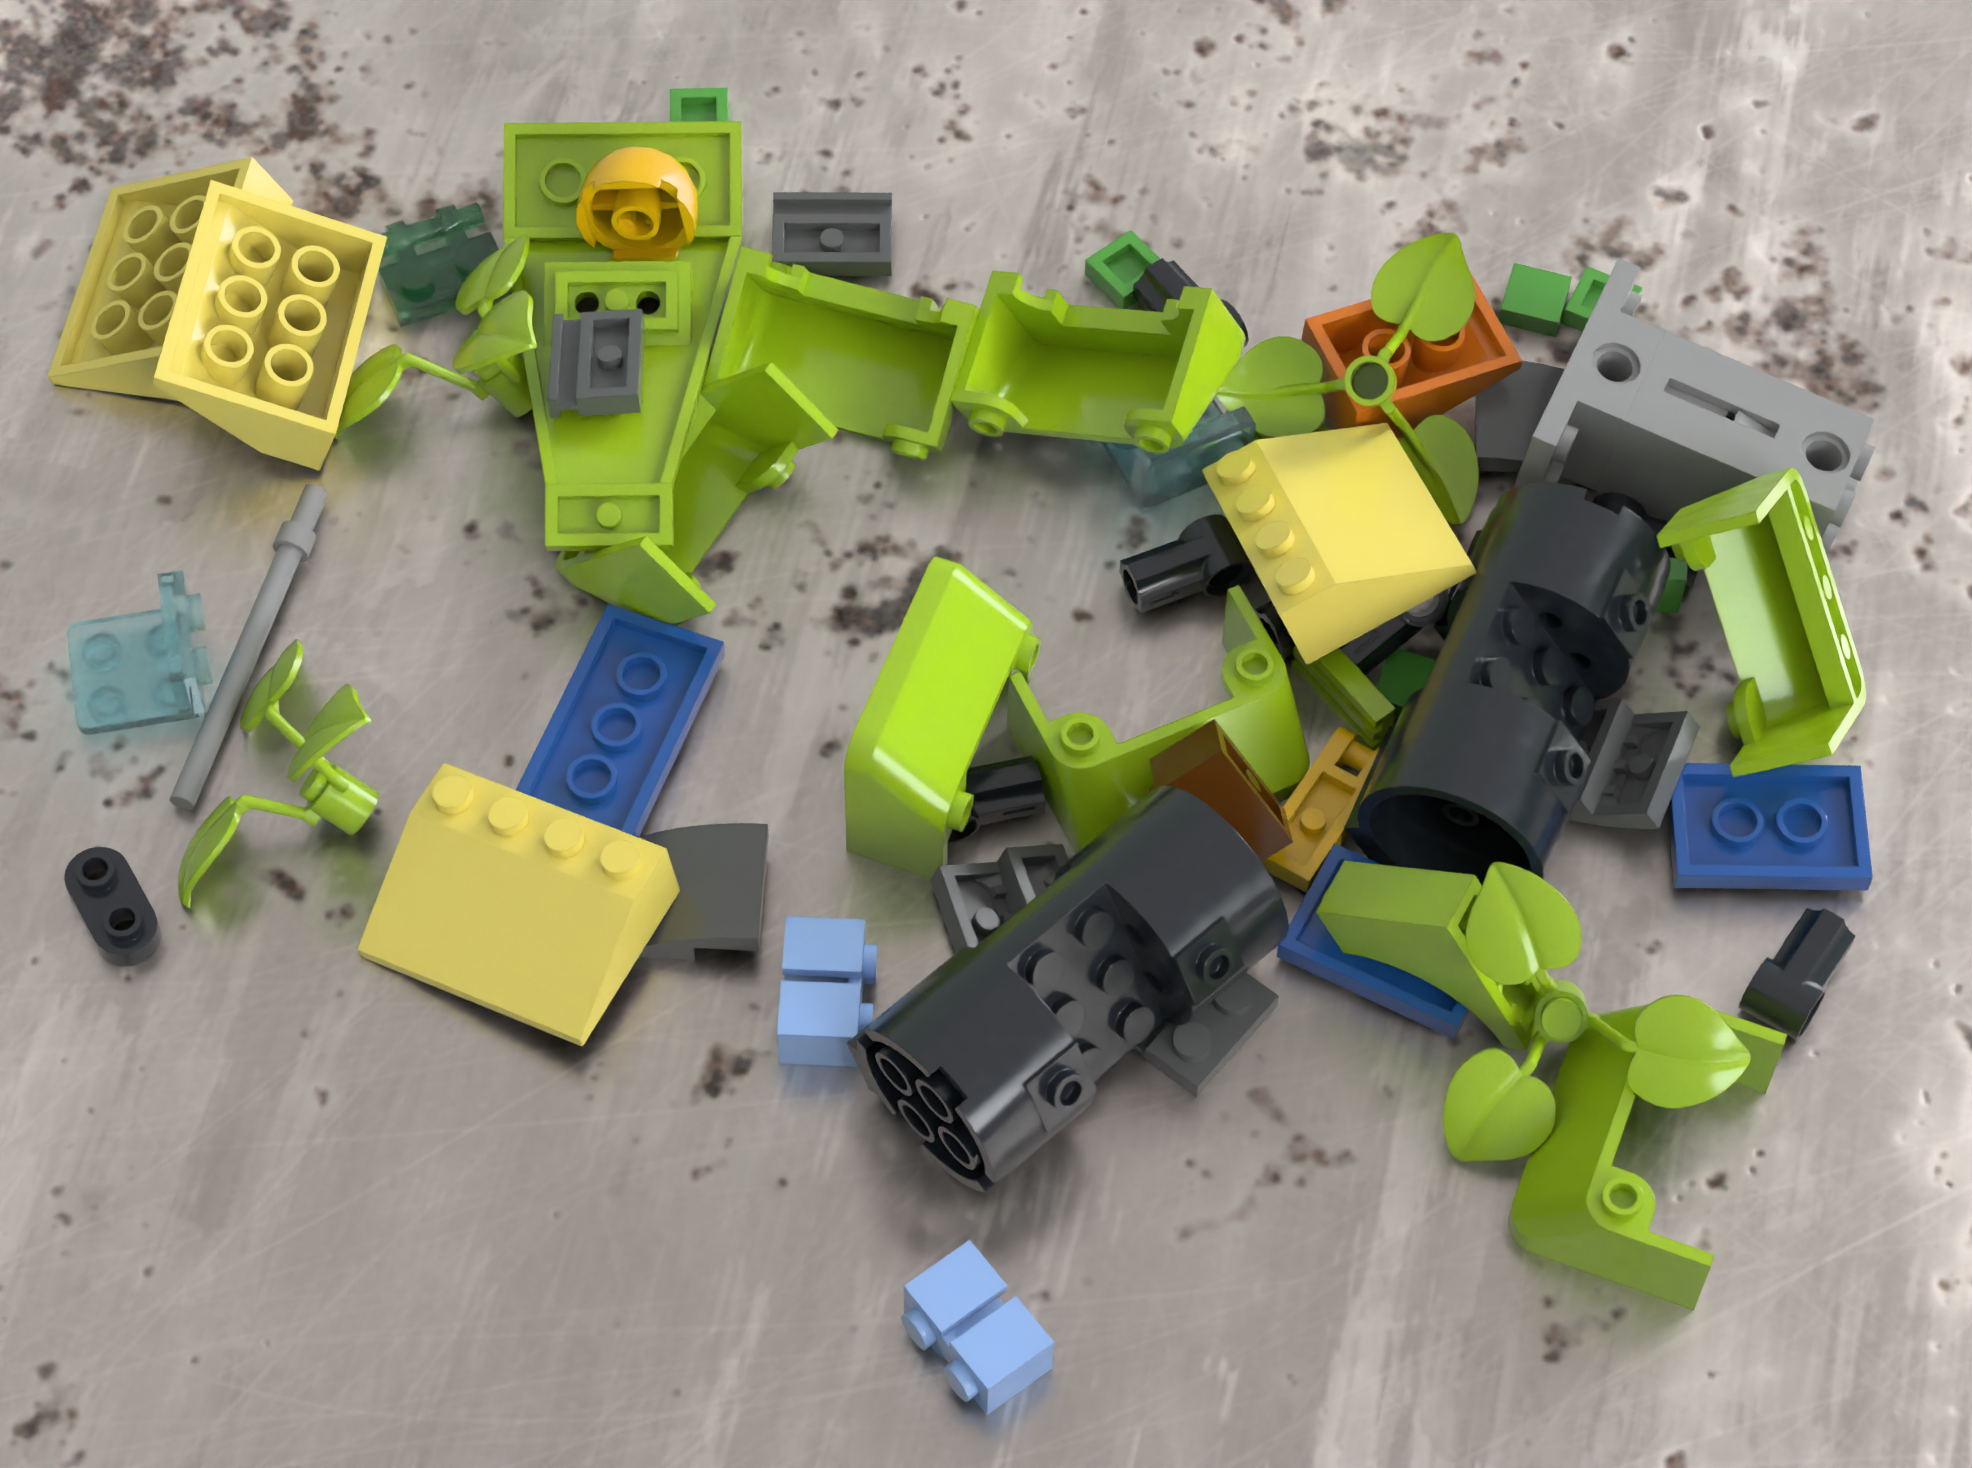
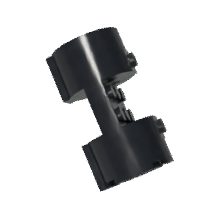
[1344,482,1671,885]
[847,785,1289,1192]

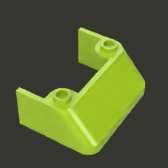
[555,362,839,626]
[1656,467,1866,777]
[844,556,1041,879]
[1007,585,1310,854]
[1508,1004,1787,1310]

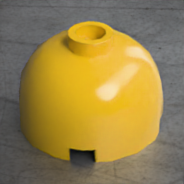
[576,146,698,262]

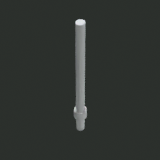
[169,484,328,810]

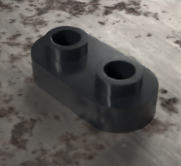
[64,847,161,966]

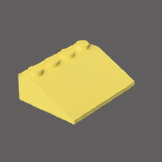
[47,157,293,401]
[152,180,387,471]
[1202,423,1477,665]
[357,763,680,1047]

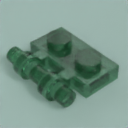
[378,202,512,328]

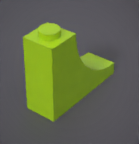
[1316,861,1541,1051]

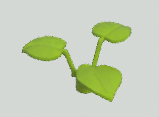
[1216,232,1479,525]
[334,234,537,441]
[178,639,379,909]
[1443,862,1751,1162]

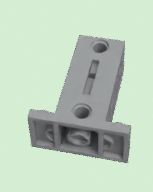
[1513,258,1875,556]

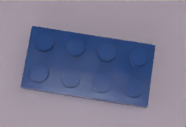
[516,604,725,838]

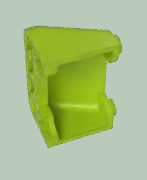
[703,246,979,461]
[950,271,1246,453]

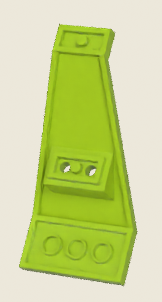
[503,121,743,551]

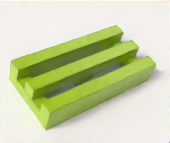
[1291,646,1396,751]

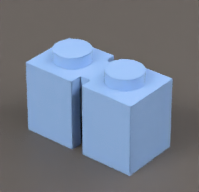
[777,916,878,1067]
[901,1240,1054,1415]

